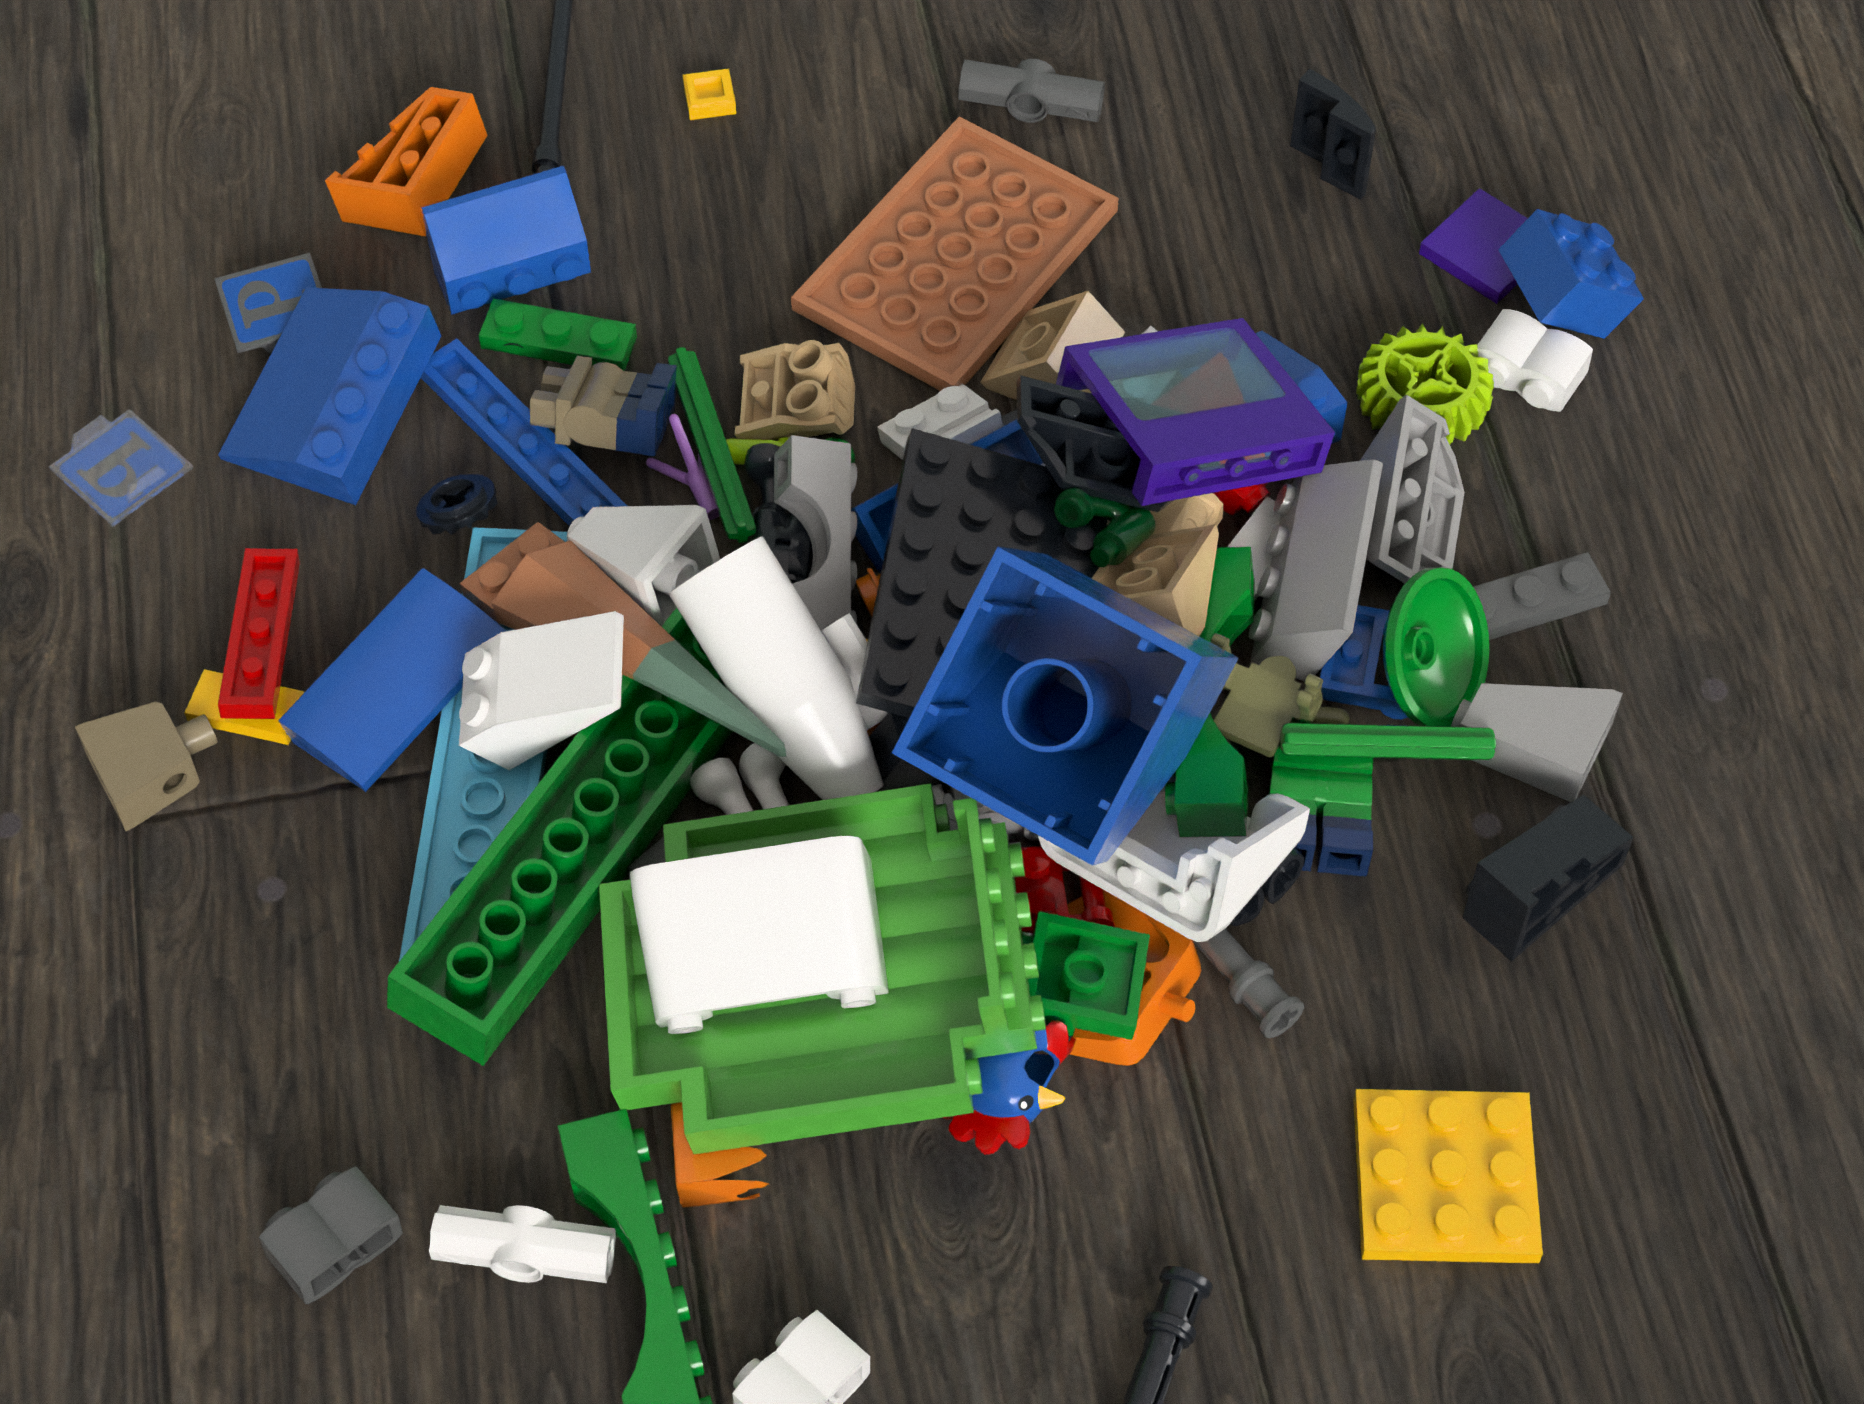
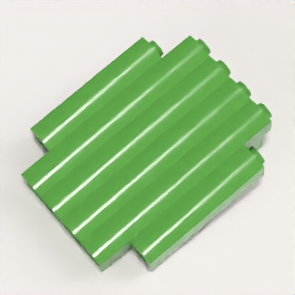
[599,784,1046,1154]

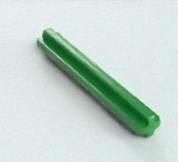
[1280,723,1496,760]

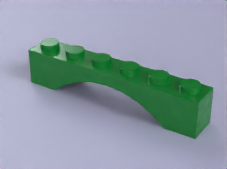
[1165,547,1255,837]
[558,1109,713,1404]

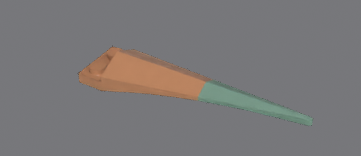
[459,522,787,757]

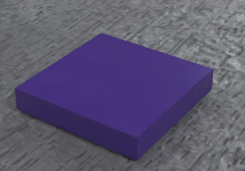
[1419,188,1528,304]

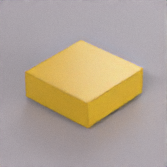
[683,69,736,120]

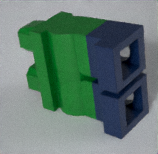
[1268,746,1373,877]

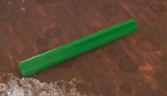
[667,347,756,543]

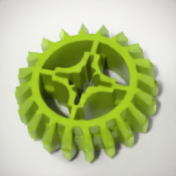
[1356,323,1494,444]

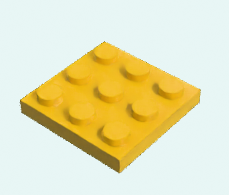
[1353,1089,1543,1263]

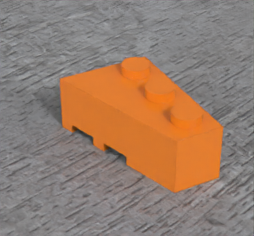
[325,87,488,237]

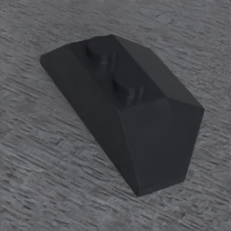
[1016,375,1217,512]

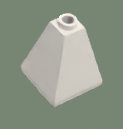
[567,505,720,626]

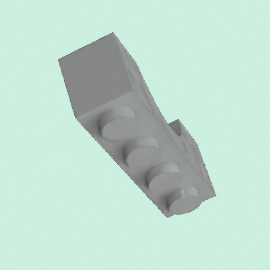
[774,435,857,630]

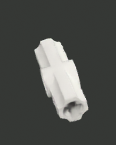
[429,1205,616,1283]

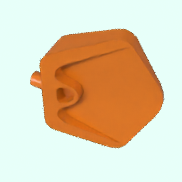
[1067,890,1202,1066]

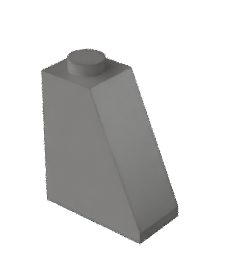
[1451,683,1623,802]

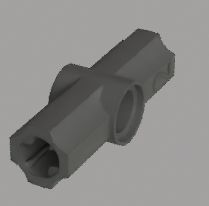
[958,59,1105,123]

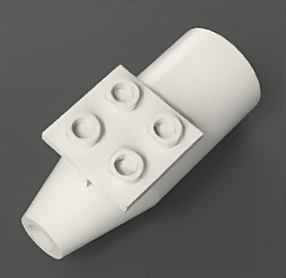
[669,536,888,800]

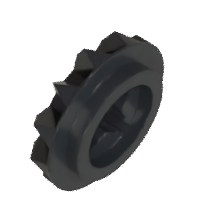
[416,474,498,535]

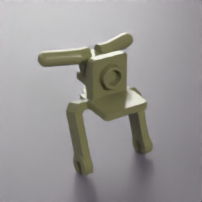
[1211,633,1350,757]

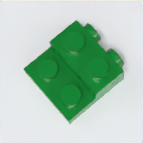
[1022,911,1150,1040]

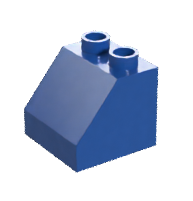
[892,547,1239,866]

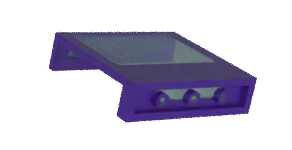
[1056,318,1335,506]

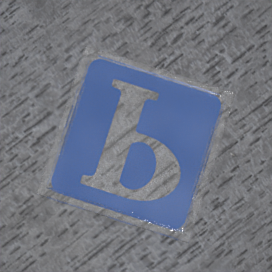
[49,409,193,526]

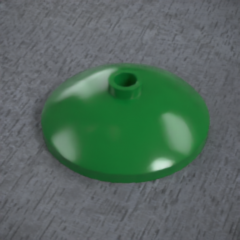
[1383,568,1489,727]

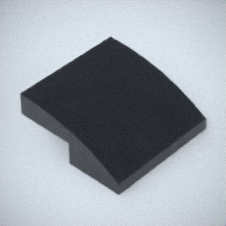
[1290,68,1376,200]

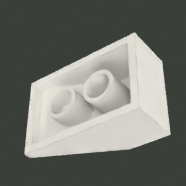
[459,611,624,770]

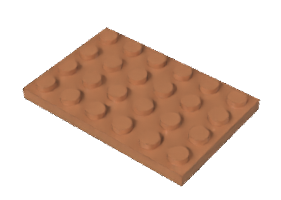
[791,116,1119,391]

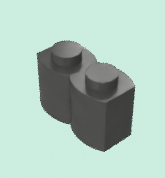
[259,1166,403,1305]

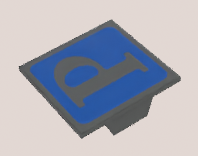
[214,253,322,355]

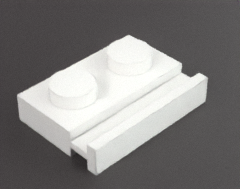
[877,383,1003,460]

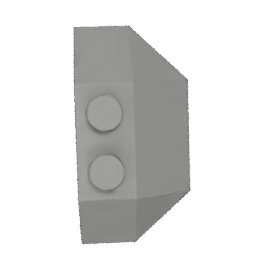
[1360,395,1465,583]

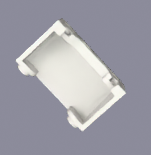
[1038,775,1310,942]
[630,836,889,1034]

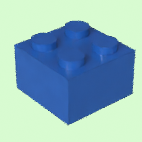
[1498,209,1644,339]

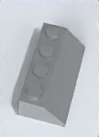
[1249,459,1383,682]

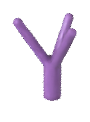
[646,414,720,520]

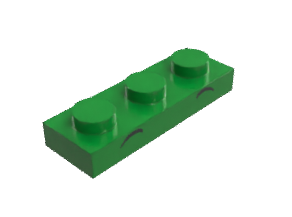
[479,298,637,371]

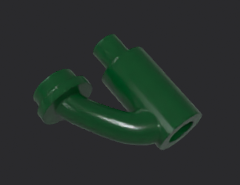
[1054,488,1156,567]

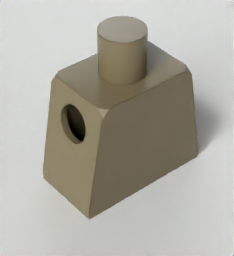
[75,702,218,831]

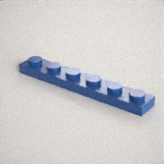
[421,338,627,526]

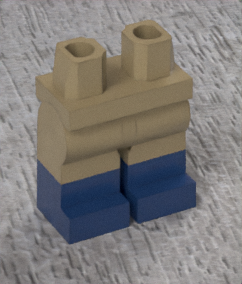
[530,356,677,456]

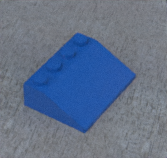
[218,287,441,505]

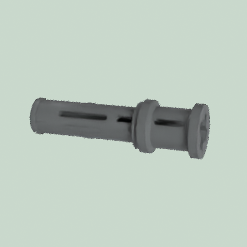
[1193,928,1304,1039]

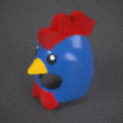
[943,1021,1076,1155]

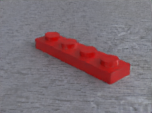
[218,548,300,719]

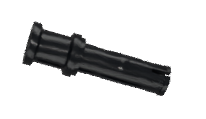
[1123,1266,1213,1404]

